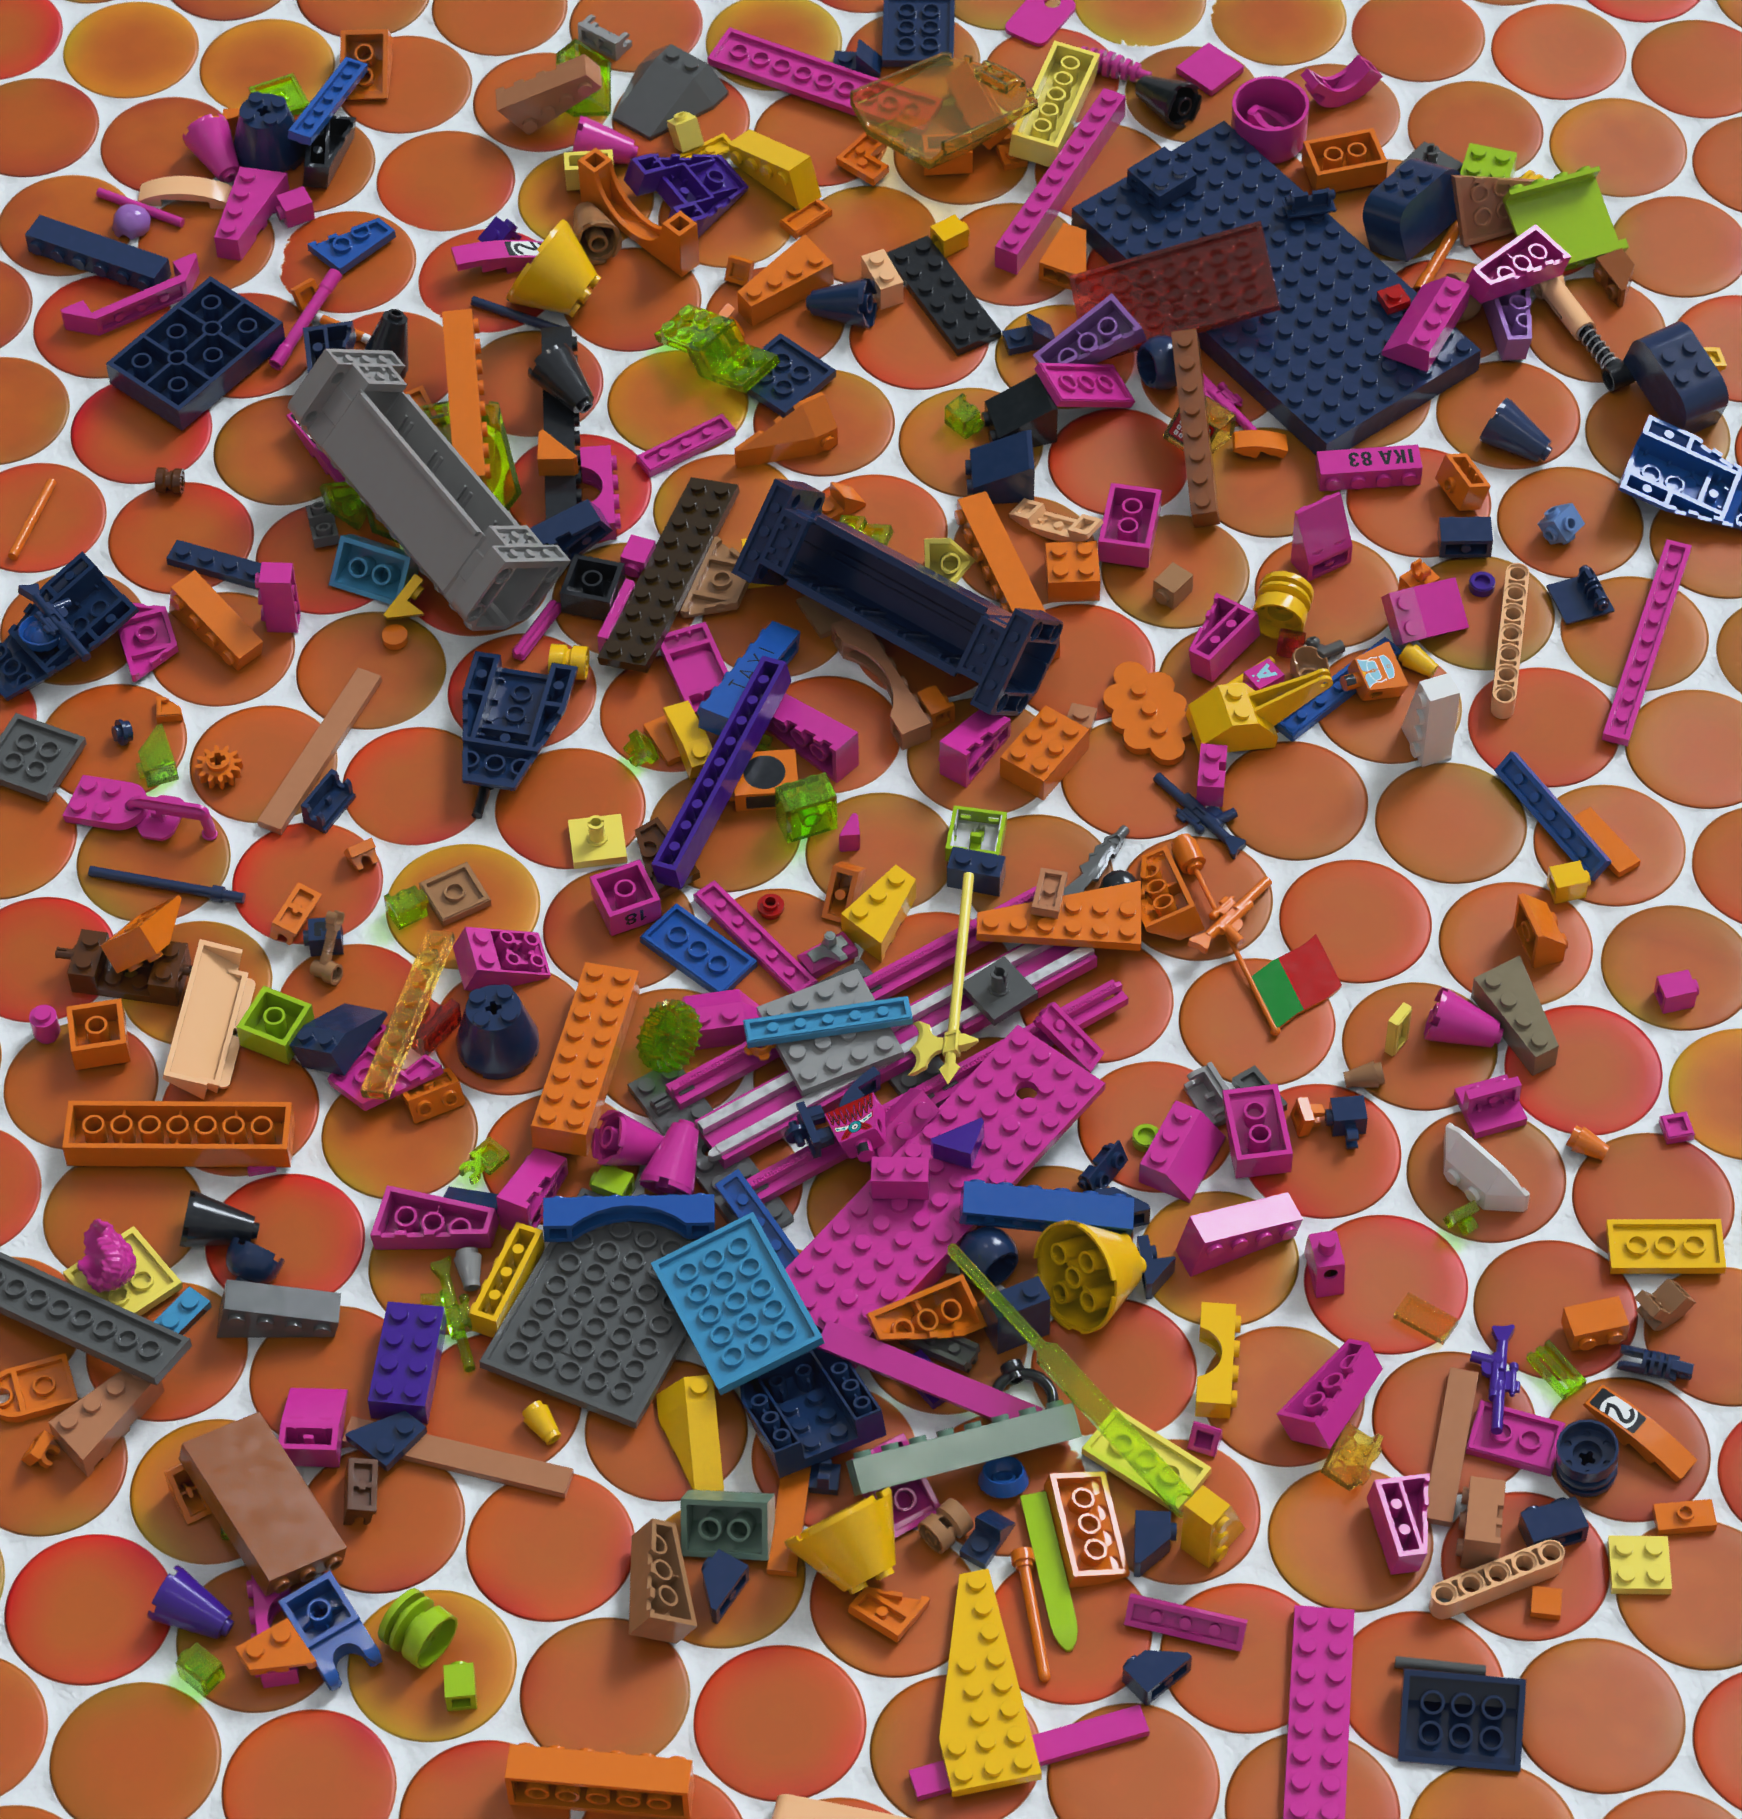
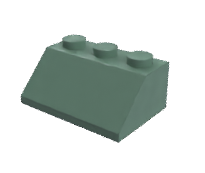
[681,1490,775,1561]

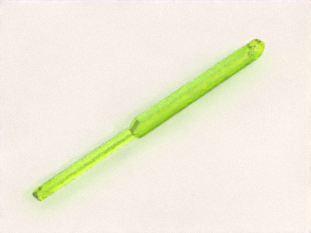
[947,1243,1194,1518]

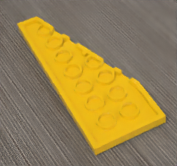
[939,1569,1042,1797]

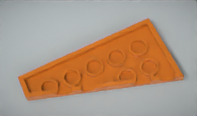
[976,881,1141,951]

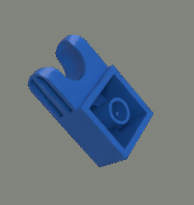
[278,1571,383,1691]

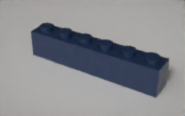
[25,215,171,291]

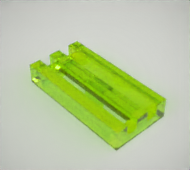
[1526,1340,1587,1400]

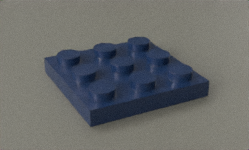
[730,333,836,418]

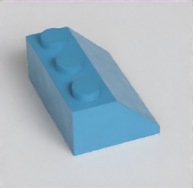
[329,534,419,604]

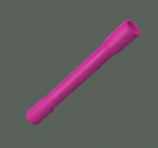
[269,268,342,370]

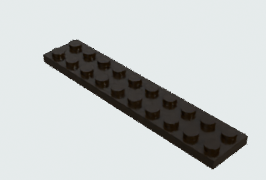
[597,477,740,673]

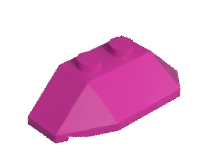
[661,989,760,1054]

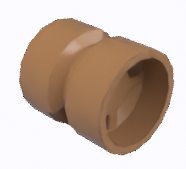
[918,1498,974,1554]

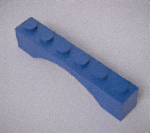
[543,1193,715,1242]

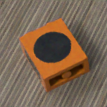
[729,749,800,812]

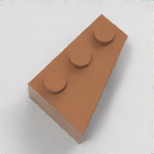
[1456,1476,1506,1569]

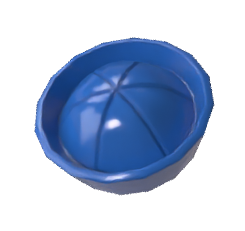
[18,613,62,652]
[978,1456,1029,1498]

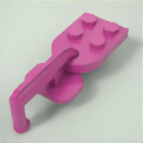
[62,775,218,841]

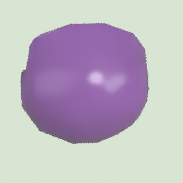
[112,204,151,240]

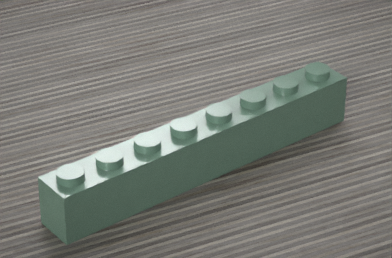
[846,1399,1082,1496]

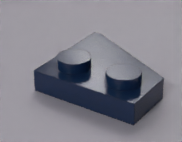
[345,1411,427,1472]

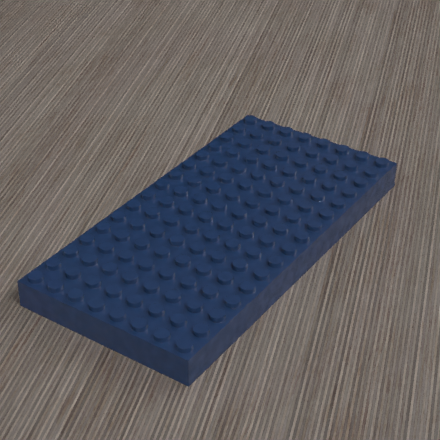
[1071,121,1481,455]

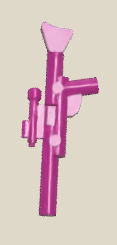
[1203,373,1258,430]

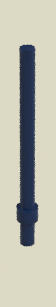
[88,866,246,904]

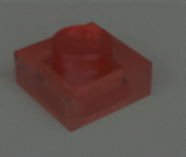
[1276,628,1307,658]

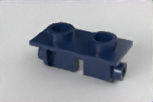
[1282,187,1336,219]
[1077,1140,1128,1191]

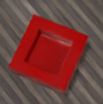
[1377,284,1411,315]

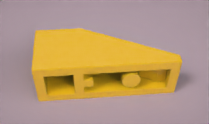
[663,701,713,780]

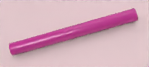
[96,188,185,228]

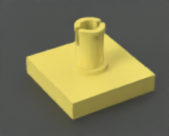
[568,814,628,869]

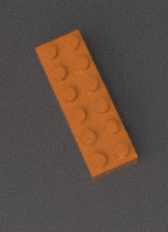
[505,1743,695,1819]

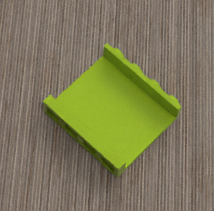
[1503,166,1629,271]

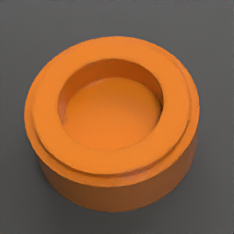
[382,624,408,650]

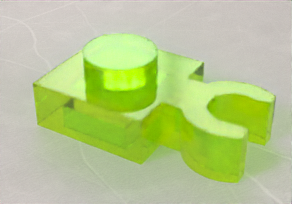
[459,1136,510,1185]

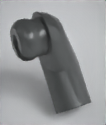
[1305,636,1345,659]

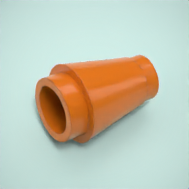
[1566,1125,1610,1161]

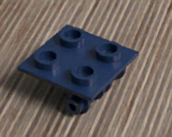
[1546,565,1615,625]

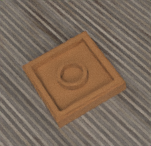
[419,862,492,927]

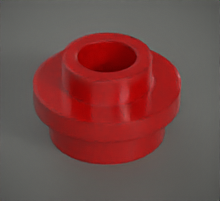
[757,894,784,920]

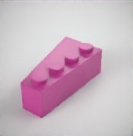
[1465,224,1572,304]
[1175,1192,1303,1277]

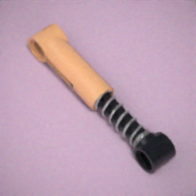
[1532,275,1636,391]

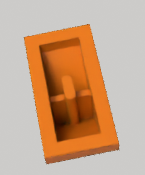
[537,429,579,476]
[164,1464,212,1525]

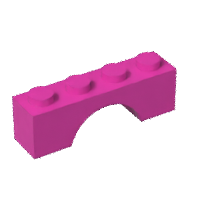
[580,445,621,541]
[246,1575,300,1688]

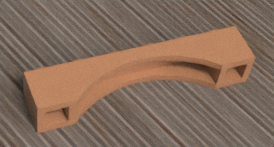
[831,618,933,751]

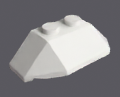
[1443,1123,1530,1212]

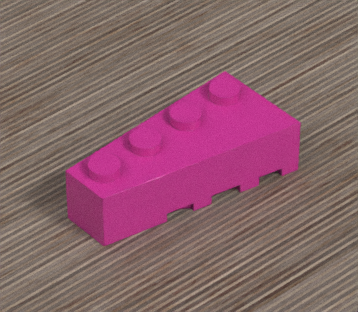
[214,167,290,261]
[766,693,859,783]
[370,1185,499,1250]
[1276,1339,1383,1449]

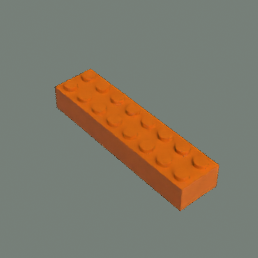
[531,962,640,1157]
[62,1101,295,1167]

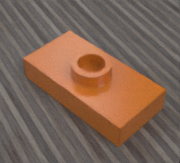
[1652,1499,1717,1536]

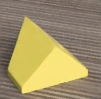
[924,538,975,583]

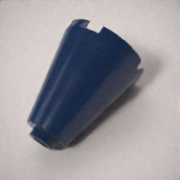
[806,278,878,329]
[1480,398,1553,463]

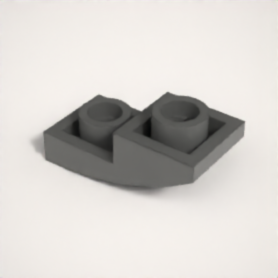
[305,501,340,548]

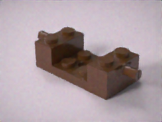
[55,929,193,1006]

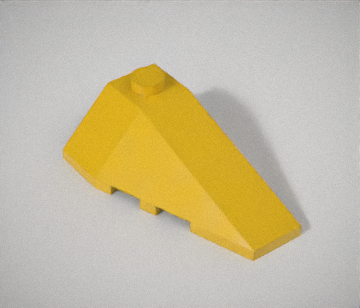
[656,1375,724,1491]

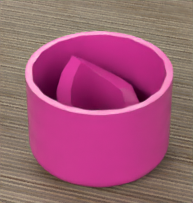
[1231,76,1309,164]

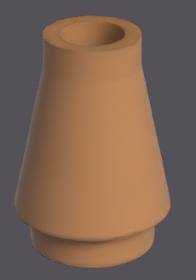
[1343,1060,1385,1088]

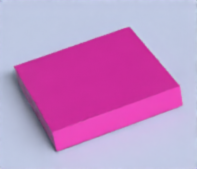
[1176,42,1244,97]

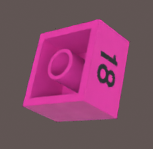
[590,859,662,936]

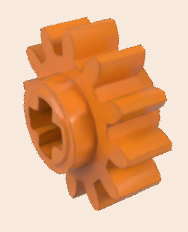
[195,745,243,789]

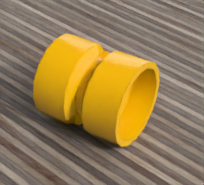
[548,644,590,680]

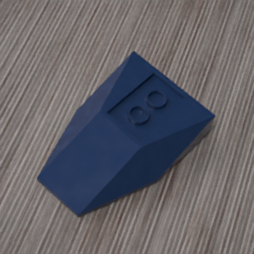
[740,1348,887,1478]

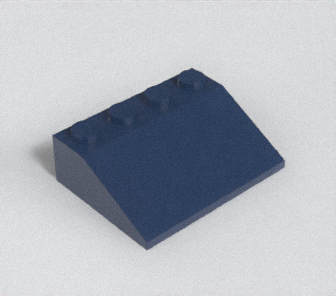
[1398,1668,1526,1772]

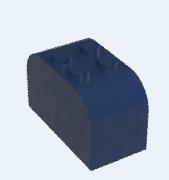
[1363,158,1461,262]
[1623,321,1729,434]

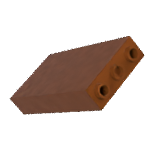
[179,1411,347,1597]

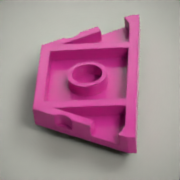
[118,603,179,682]

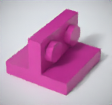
[1454,1074,1528,1139]

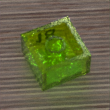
[775,772,838,844]

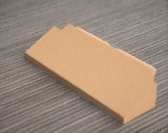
[162,939,255,1100]

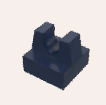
[808,1459,841,1496]

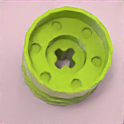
[378,1588,458,1669]

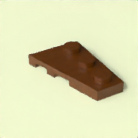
[635,817,700,900]

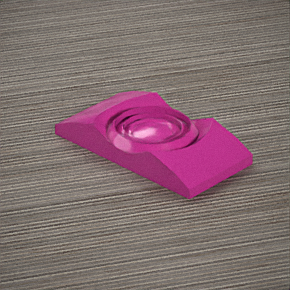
[660,622,728,715]

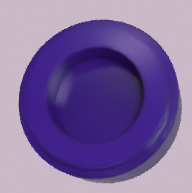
[1469,572,1495,597]

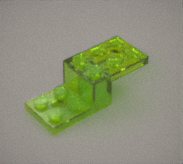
[654,304,780,393]

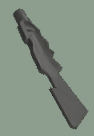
[1063,825,1129,896]

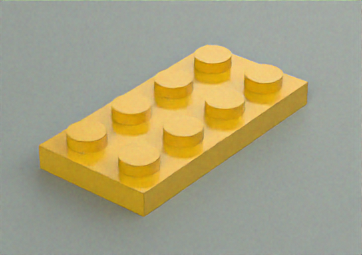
[1606,1219,1726,1274]

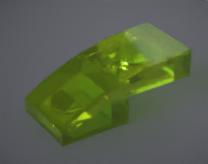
[839,515,893,546]

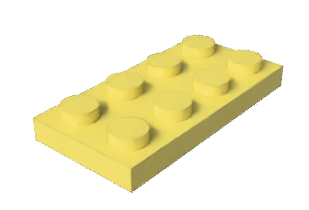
[1082,1407,1212,1515]

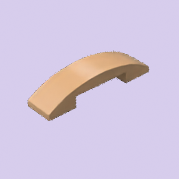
[138,176,232,209]
[1009,498,1103,542]

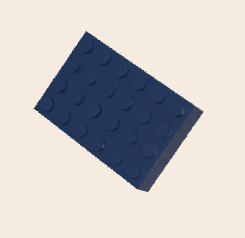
[106,276,285,431]

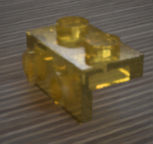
[1321,1422,1383,1491]

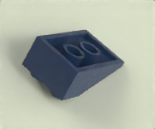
[289,1003,388,1076]

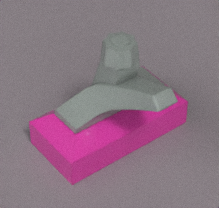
[797,931,858,979]

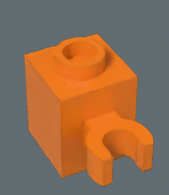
[1398,558,1440,591]

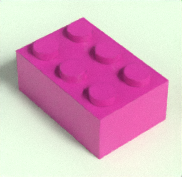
[1098,483,1162,568]

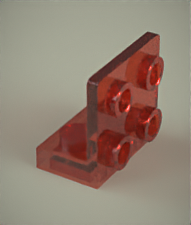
[386,992,462,1056]

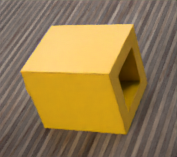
[930,214,970,258]
[1546,860,1591,904]

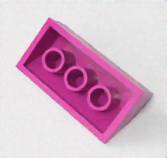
[1381,276,1470,372]

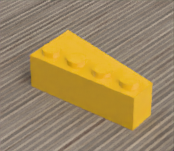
[728,129,822,210]

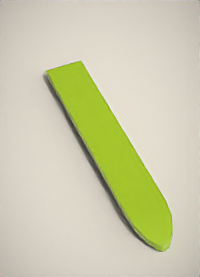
[1020,1491,1078,1652]

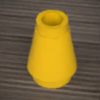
[1398,643,1439,678]
[522,1401,561,1445]

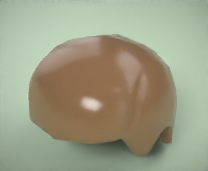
[1290,646,1330,678]

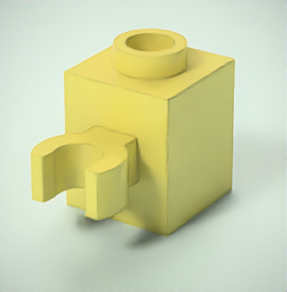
[667,112,704,153]

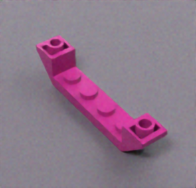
[61,252,200,336]

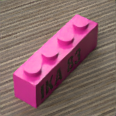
[1315,445,1423,491]

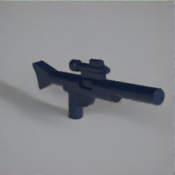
[18,583,91,662]
[1153,772,1246,859]

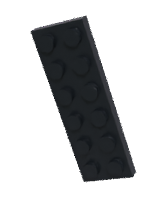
[887,235,1001,356]

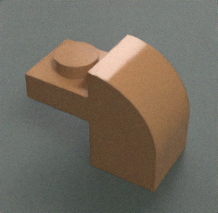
[1634,1278,1696,1331]

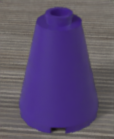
[147,1565,234,1639]

